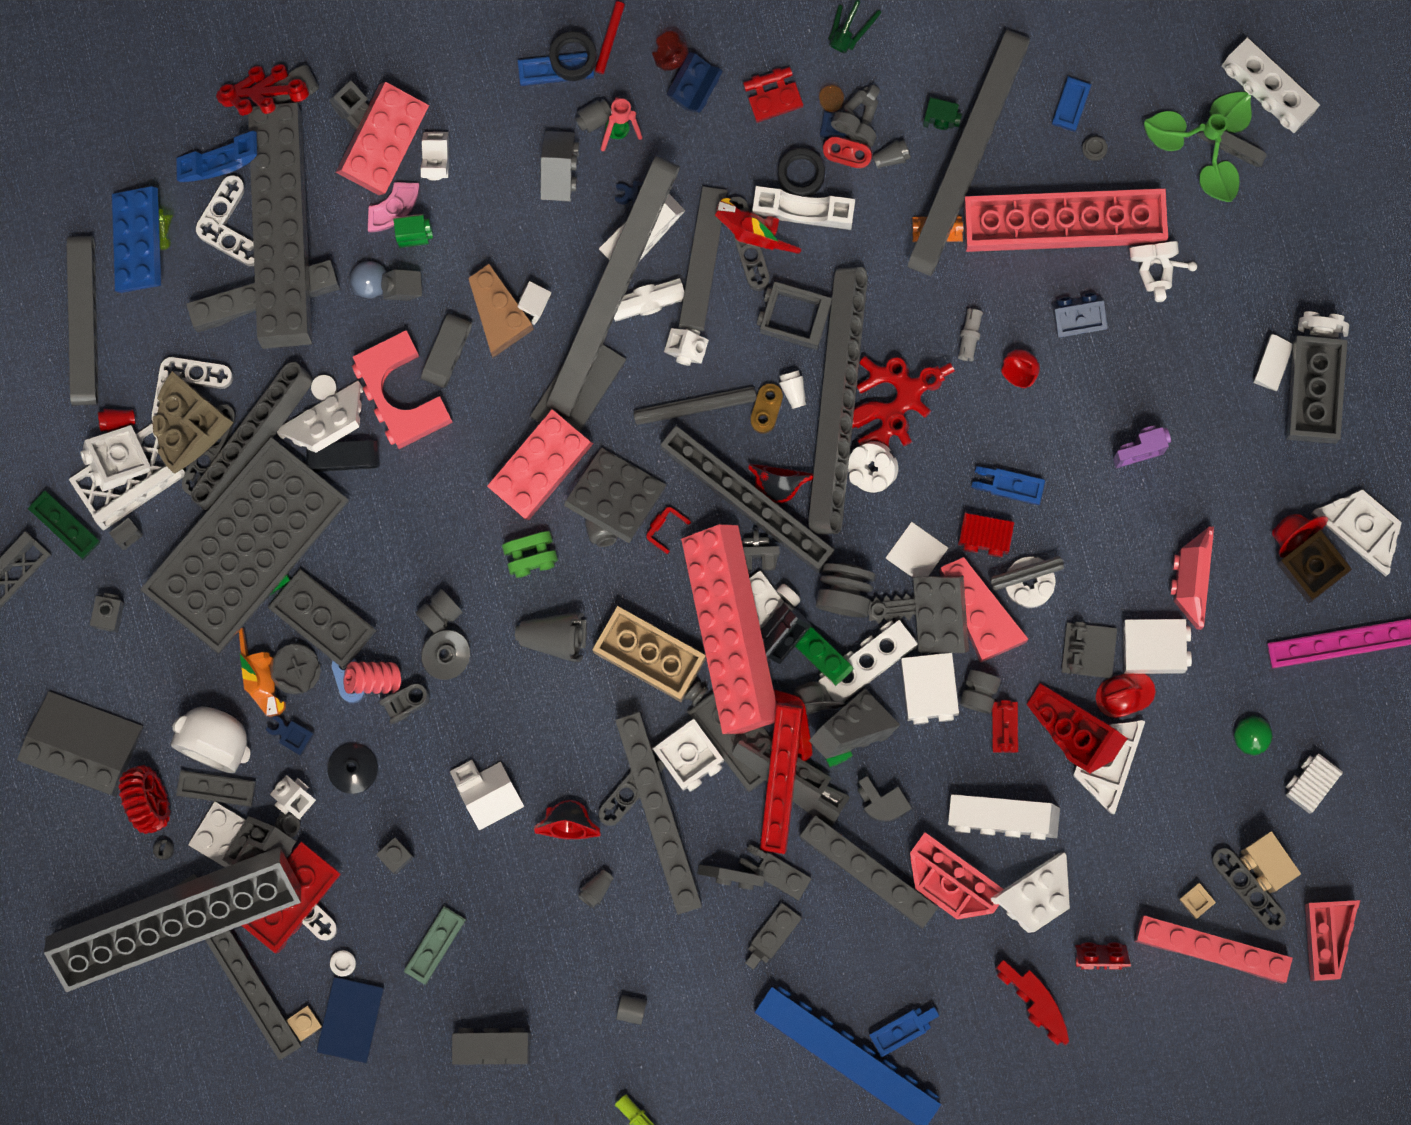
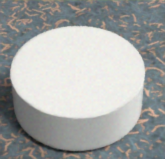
[311,375,337,401]
[776,584,800,608]
[330,951,356,976]

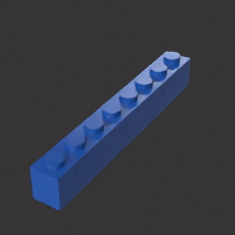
[754,986,941,1125]

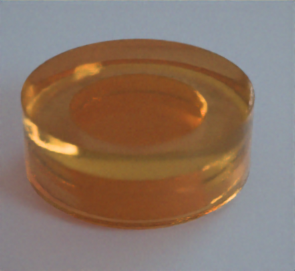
[819,85,844,112]

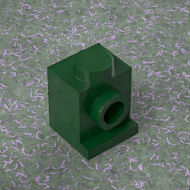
[923,97,962,130]

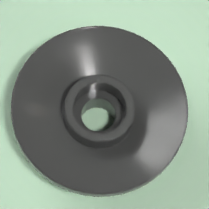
[421,630,470,680]

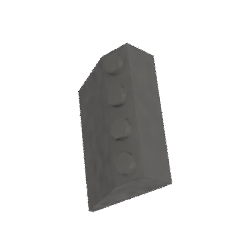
[17,692,143,797]

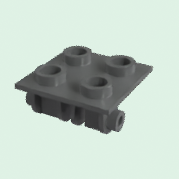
[1061,622,1117,679]

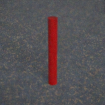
[595,1,625,74]

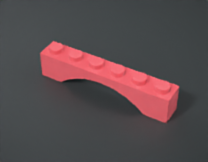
[1135,916,1293,983]

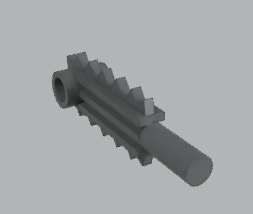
[868,594,916,624]

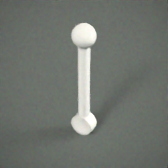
[1150,259,1197,271]

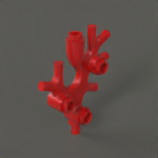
[852,356,955,452]

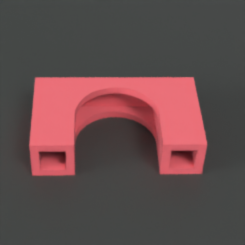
[352,331,453,449]

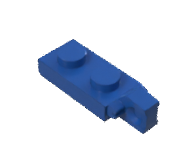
[870,1007,939,1057]

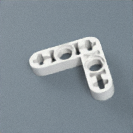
[196,176,254,266]
[152,357,233,421]

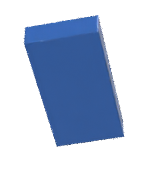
[1052,77,1092,132]

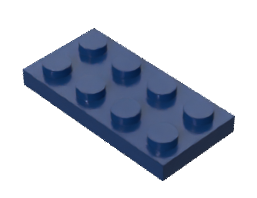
[112,186,161,293]

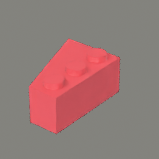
[1305,900,1360,981]

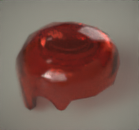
[652,30,688,71]

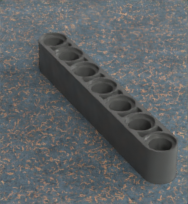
[67,236,99,406]
[191,362,312,512]

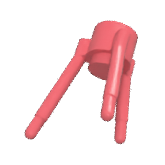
[601,97,642,151]

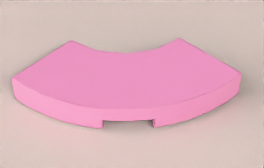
[368,182,420,232]

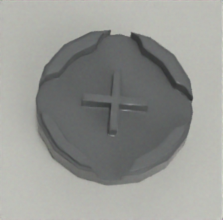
[270,644,321,695]

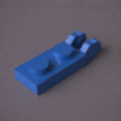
[971,466,1045,506]

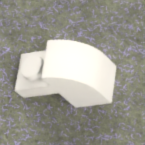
[421,132,449,180]

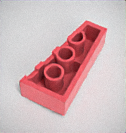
[939,557,1028,663]

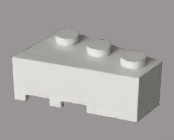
[599,194,685,262]

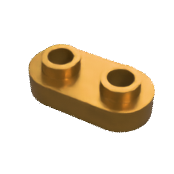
[751,384,783,434]

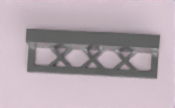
[0,532,51,609]

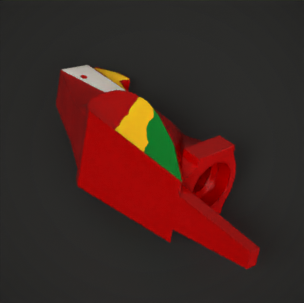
[715,198,801,254]

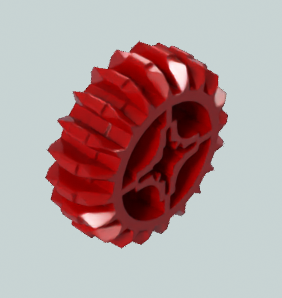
[118,765,170,834]

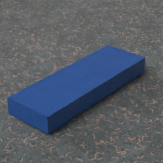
[518,53,594,86]

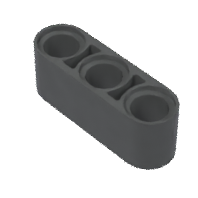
[421,313,472,388]

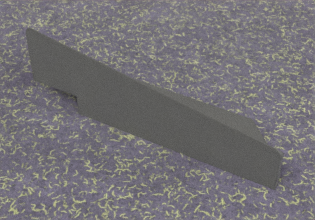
[732,738,850,828]

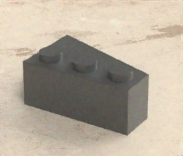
[809,689,900,759]
[452,1028,530,1065]

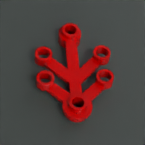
[216,64,309,116]

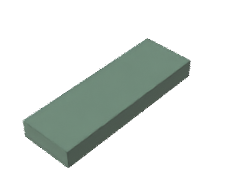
[404,906,466,985]

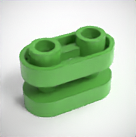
[502,531,558,578]

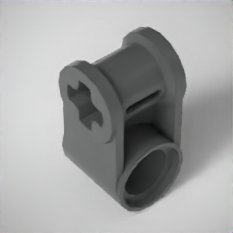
[379,684,430,725]

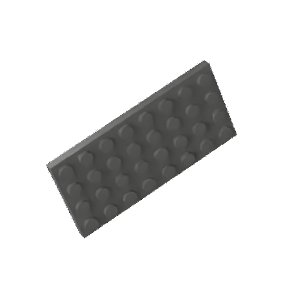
[140,437,349,654]

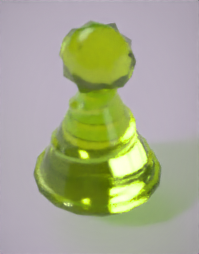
[159,209,174,250]

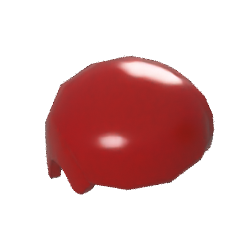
[1001,349,1040,388]

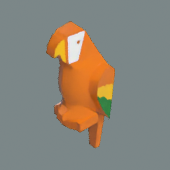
[239,628,286,717]

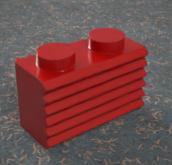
[958,513,1014,558]

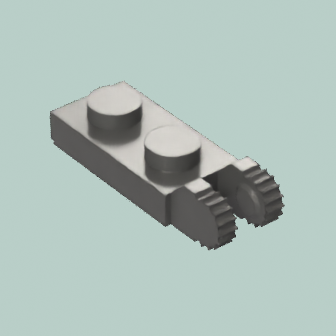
[739,844,812,901]

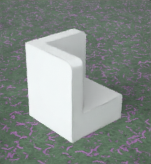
[517,281,552,325]

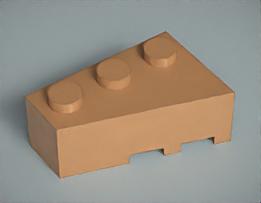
[469,264,533,358]

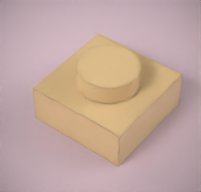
[1179,883,1216,919]
[286,1006,322,1042]

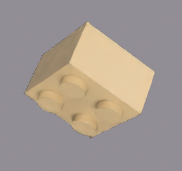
[1240,831,1301,894]

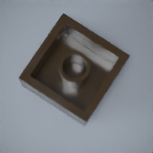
[1277,530,1352,604]

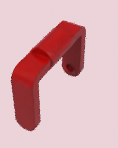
[647,507,691,554]

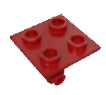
[1075,942,1131,970]

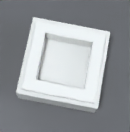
[450,760,483,793]

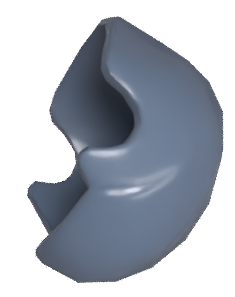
[349,261,387,299]

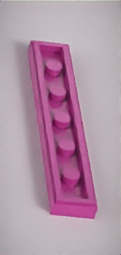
[1267,619,1411,669]

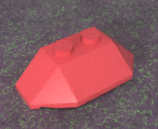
[1170,527,1214,630]
[910,833,1004,919]

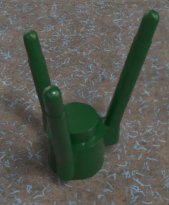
[828,0,881,54]

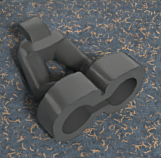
[831,85,880,147]

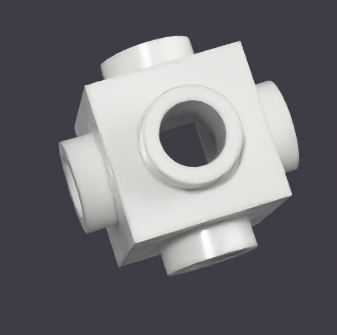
[664,328,709,366]
[270,775,316,819]

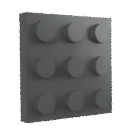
[564,448,666,543]

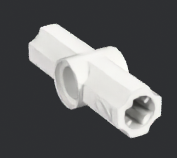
[614,278,685,322]

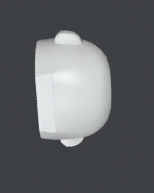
[171,706,250,773]

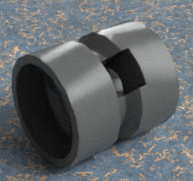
[415,589,463,633]
[960,670,1001,714]

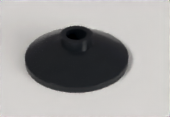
[327,743,378,794]

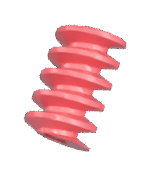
[343,661,401,694]

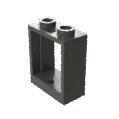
[757,282,832,350]

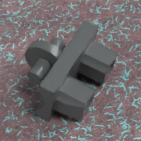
[743,530,779,571]

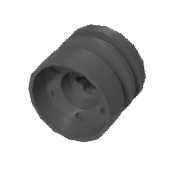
[815,563,876,618]

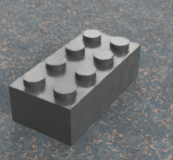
[1286,336,1347,444]

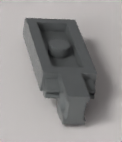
[745,903,802,970]

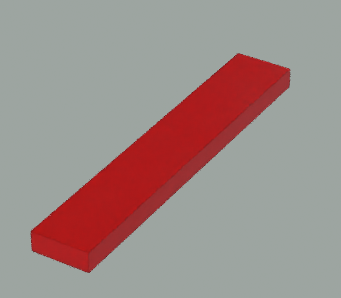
[760,702,804,854]

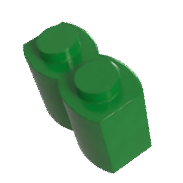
[393,214,433,248]

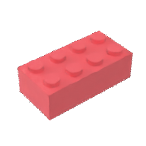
[336,82,429,195]
[487,410,593,520]

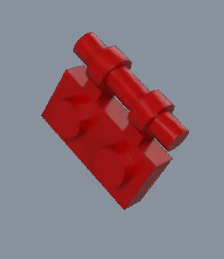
[743,67,803,123]

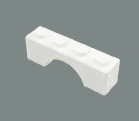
[753,186,855,230]

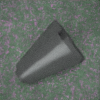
[515,612,587,662]

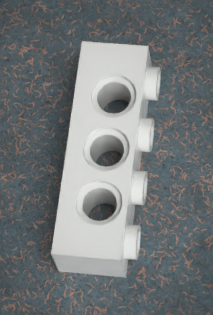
[1222,38,1320,133]
[818,620,918,703]

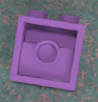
[1113,426,1171,468]

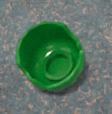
[1234,715,1273,755]

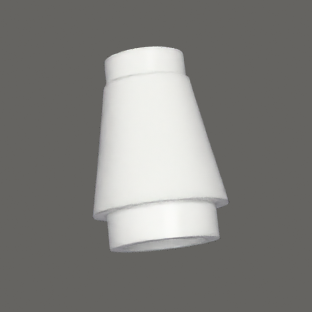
[779,370,806,409]

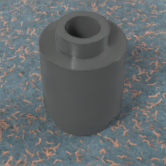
[575,99,611,133]

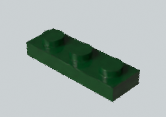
[28,491,100,560]

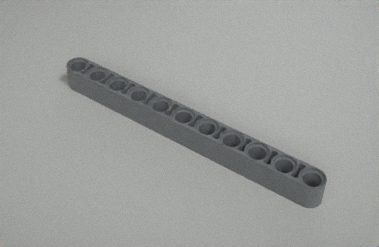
[908,29,1030,276]
[546,156,680,417]
[809,267,868,534]

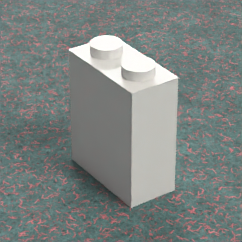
[1123,619,1192,674]
[901,653,959,724]

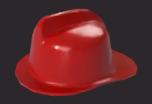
[1272,514,1328,557]
[1096,674,1156,718]

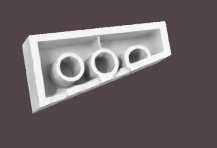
[948,795,1060,840]

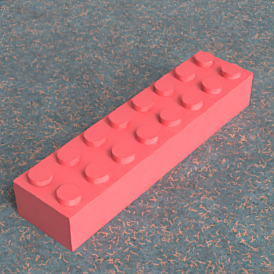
[964,189,1168,252]
[681,524,777,734]

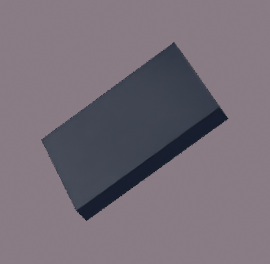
[317,977,384,1063]

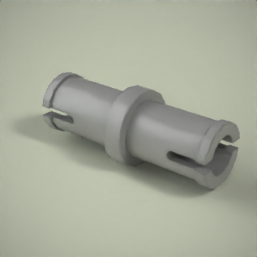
[958,309,983,361]

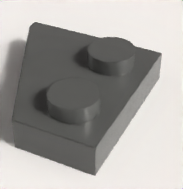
[697,865,765,890]

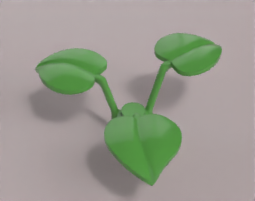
[1144,92,1252,202]

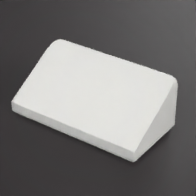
[1253,334,1293,391]

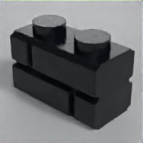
[761,602,812,664]

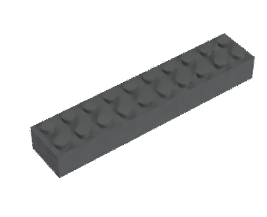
[248,103,312,349]
[44,847,301,992]

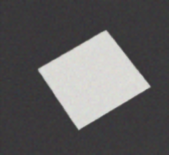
[886,522,948,578]

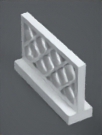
[69,424,185,531]

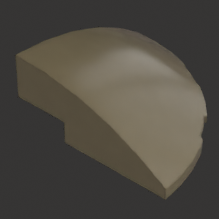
[153,371,234,474]

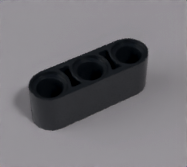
[306,440,380,472]

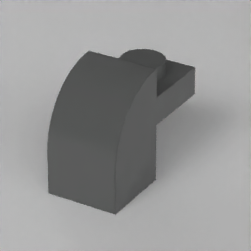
[330,81,368,131]
[857,776,912,822]

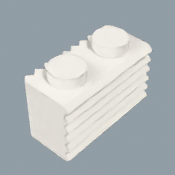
[1286,754,1343,814]

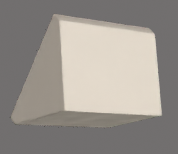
[456,762,524,830]

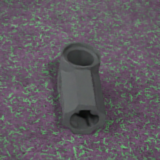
[270,65,319,105]

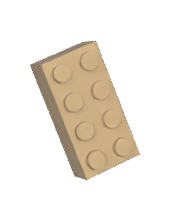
[593,606,706,702]

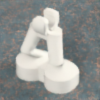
[1129,241,1179,302]

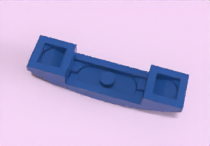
[176,131,257,182]

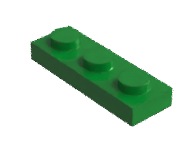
[795,627,854,686]

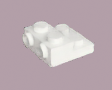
[81,425,151,492]
[653,719,724,792]

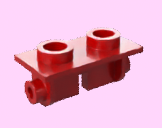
[992,700,1018,753]

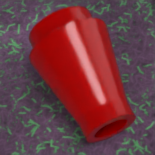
[98,409,135,433]

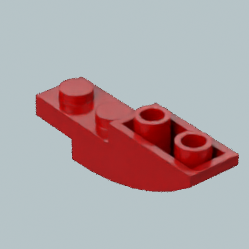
[995,960,1069,1046]

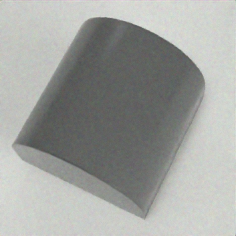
[109,517,143,550]
[617,994,647,1025]

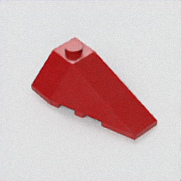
[1027,683,1128,774]

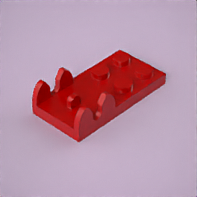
[242,842,341,954]

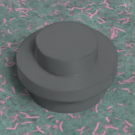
[1082,136,1107,161]
[275,813,300,838]

